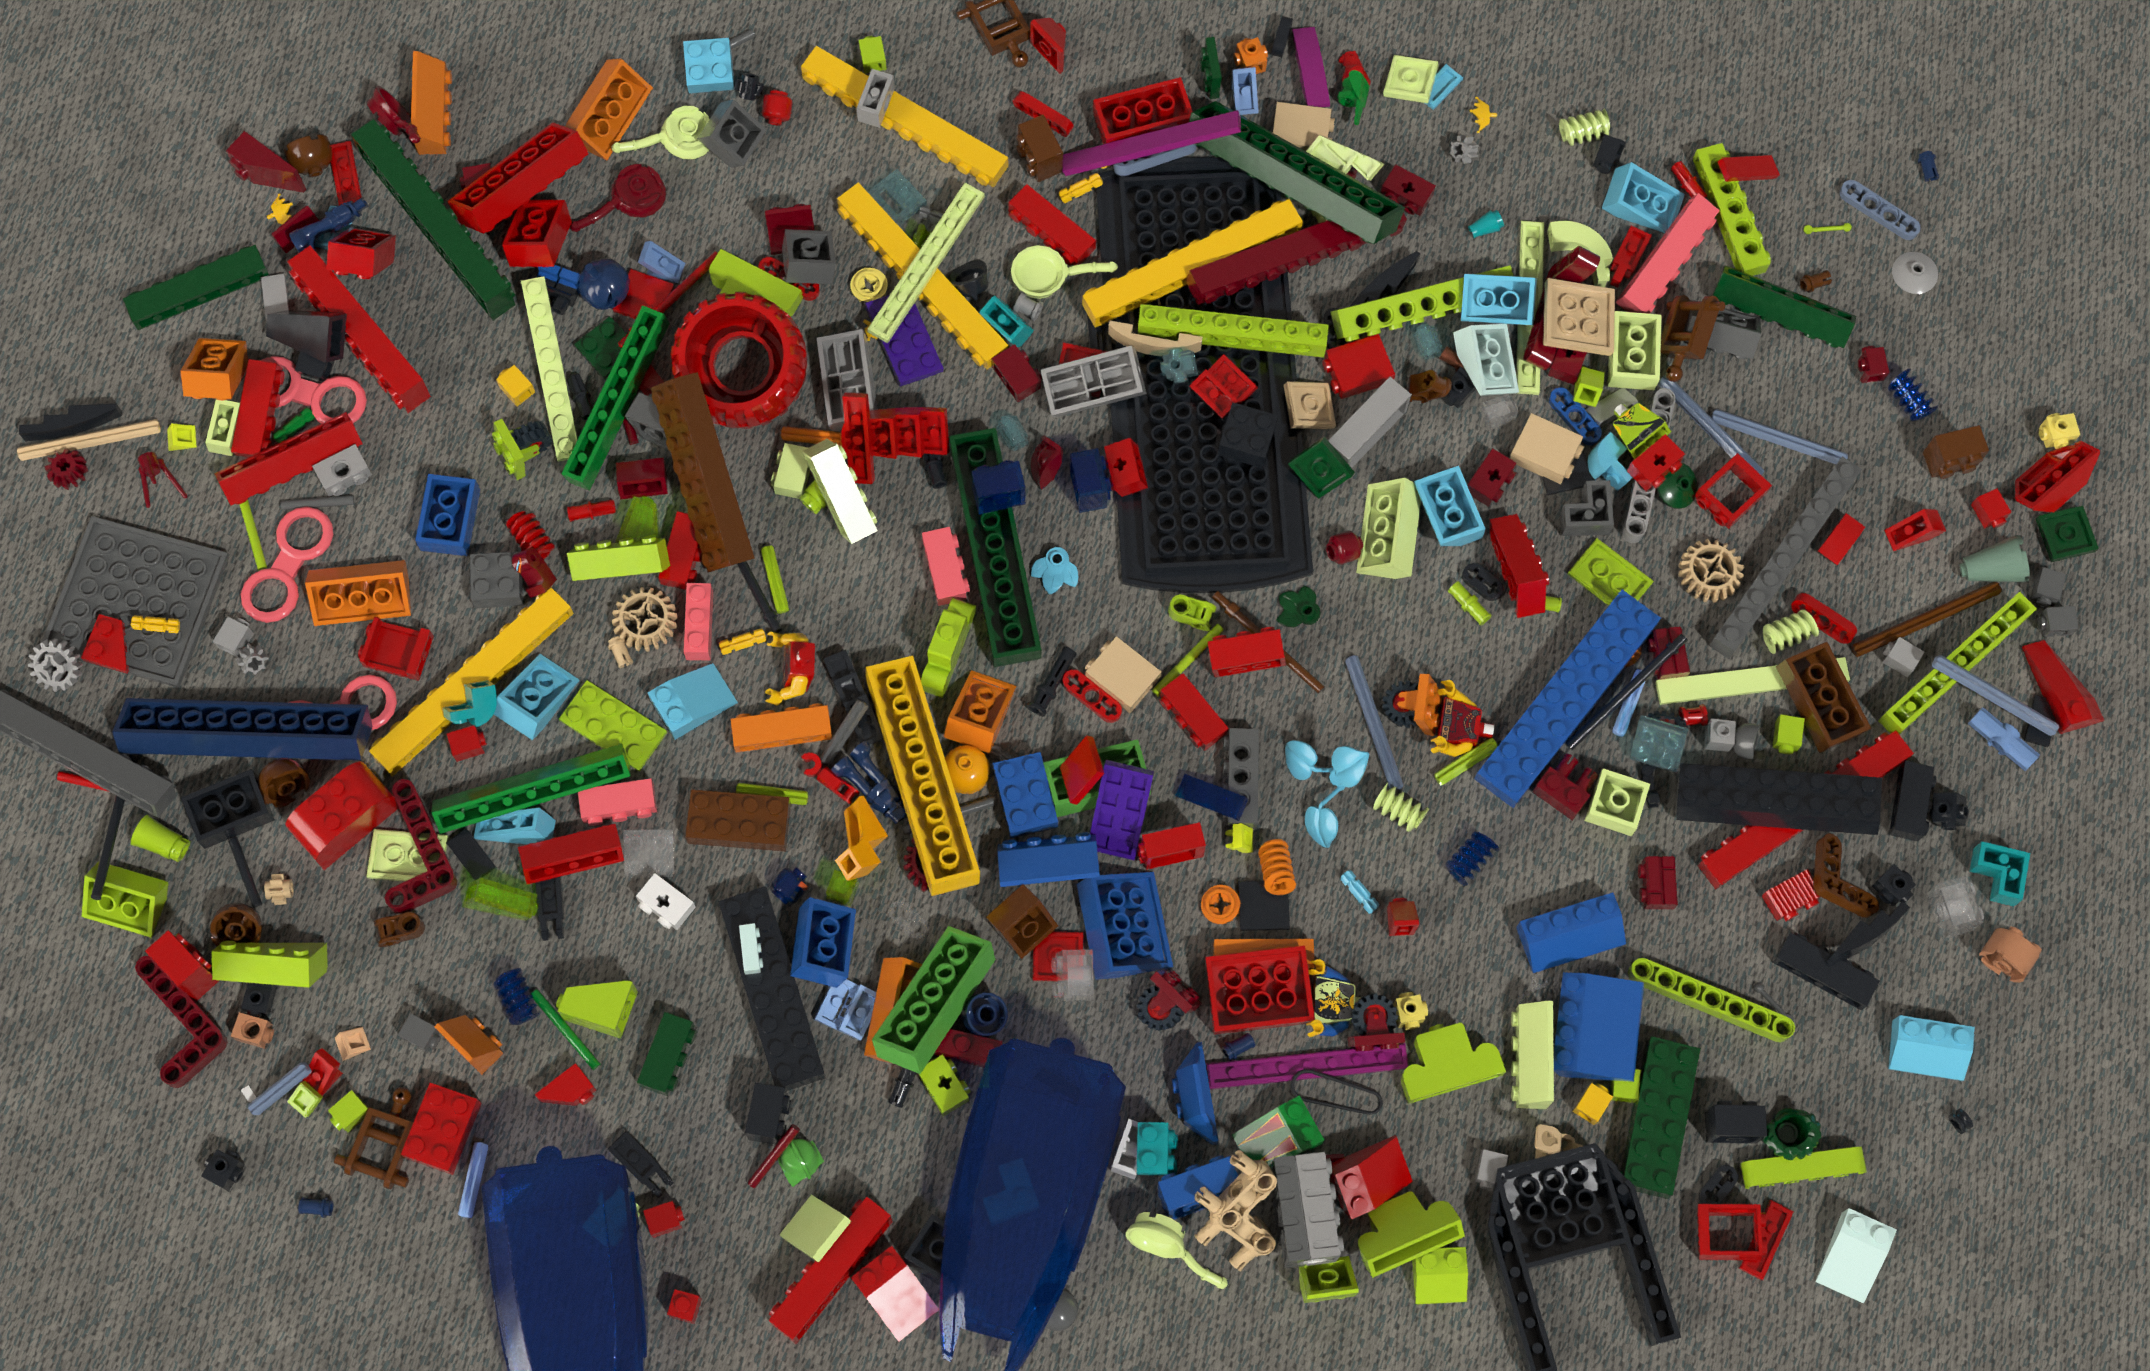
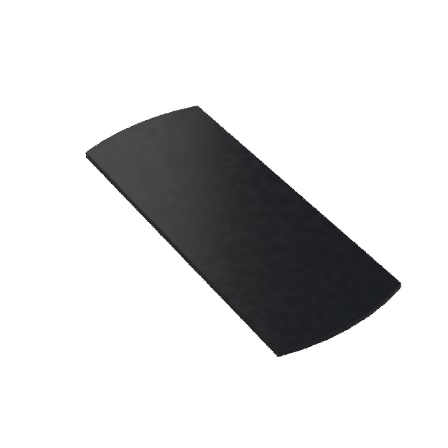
[1096,158,1313,593]

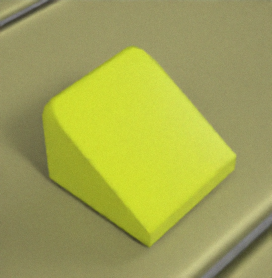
[167,423,196,451]

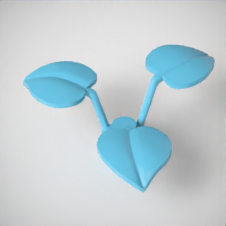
[1285,740,1369,848]

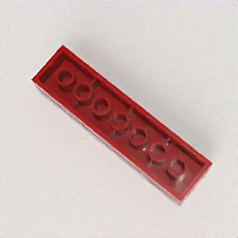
[287,246,431,413]

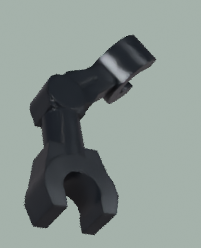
[1641,748,1674,808]

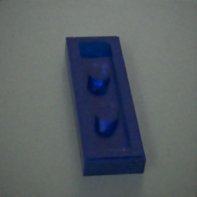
[1175,774,1248,821]

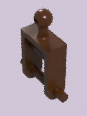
[956,0,1030,68]
[1660,295,1725,382]
[334,1087,414,1190]

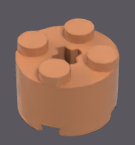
[1979,926,2042,983]

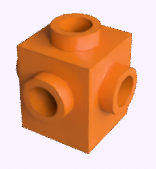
[1233,37,1268,74]

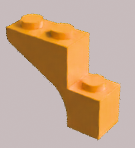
[835,796,888,881]

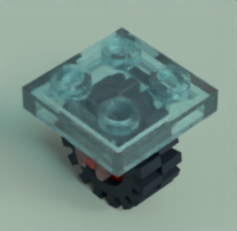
[1630,711,1689,772]

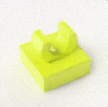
[1225,823,1253,853]

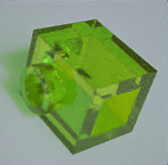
[826,870,859,907]

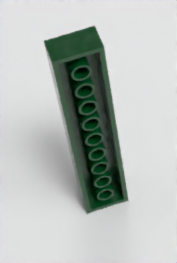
[1189,101,1405,244]
[351,119,516,321]
[949,428,1042,667]

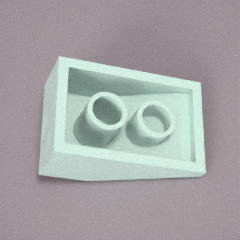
[1453,324,1519,396]
[1815,1208,1897,1303]

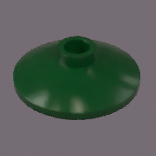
[1657,462,1698,509]

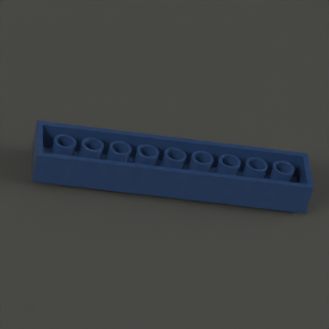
[112,698,373,760]

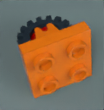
[1383,674,1443,736]

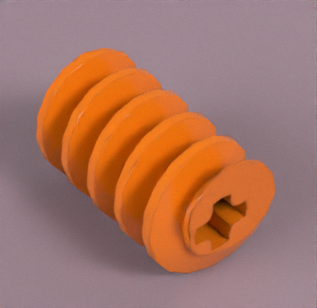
[1258,839,1296,895]

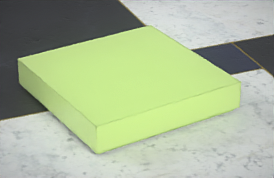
[1383,55,1439,103]

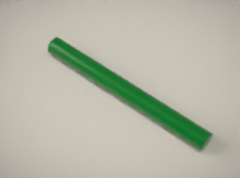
[530,989,601,1071]

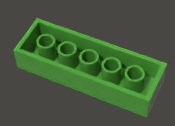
[872,926,996,1074]

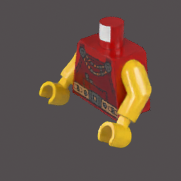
[765,632,815,706]
[1431,680,1494,757]

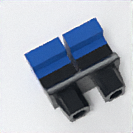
[536,265,581,315]

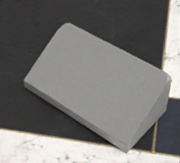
[1585,388,1638,428]

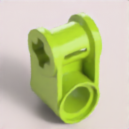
[1168,594,1216,631]

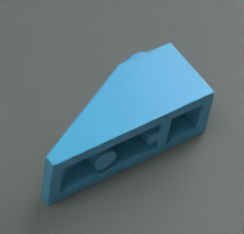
[474,808,556,845]

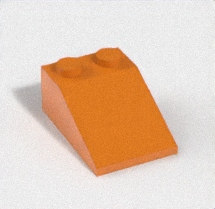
[944,670,1016,753]
[434,1015,504,1075]

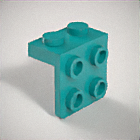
[1137,1122,1178,1176]

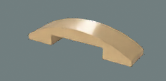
[1108,321,1203,357]

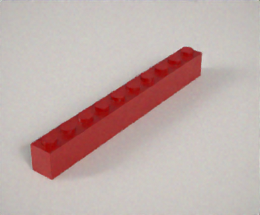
[1698,730,1914,890]

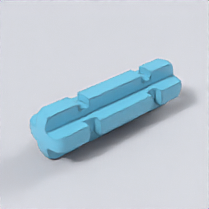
[1340,870,1379,914]

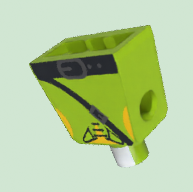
[1613,403,1671,459]

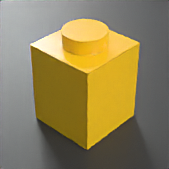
[496,365,535,406]
[1573,1083,1613,1125]

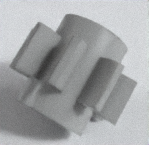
[1450,135,1479,164]
[235,643,269,675]

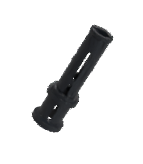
[1026,646,1077,717]

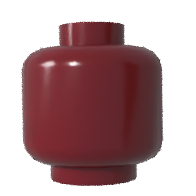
[1326,531,1363,565]

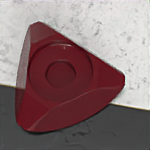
[1031,435,1063,490]

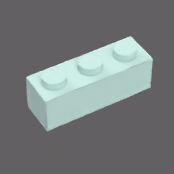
[739,923,763,975]

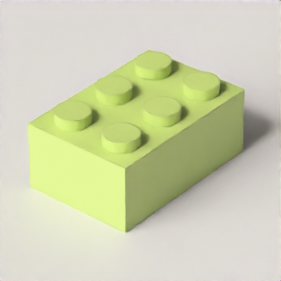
[1608,311,1661,391]

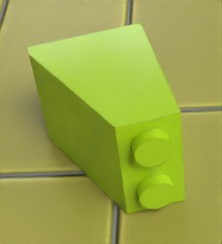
[556,981,638,1039]

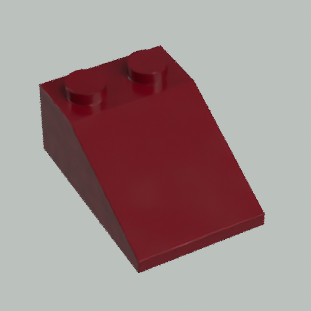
[226,131,307,193]

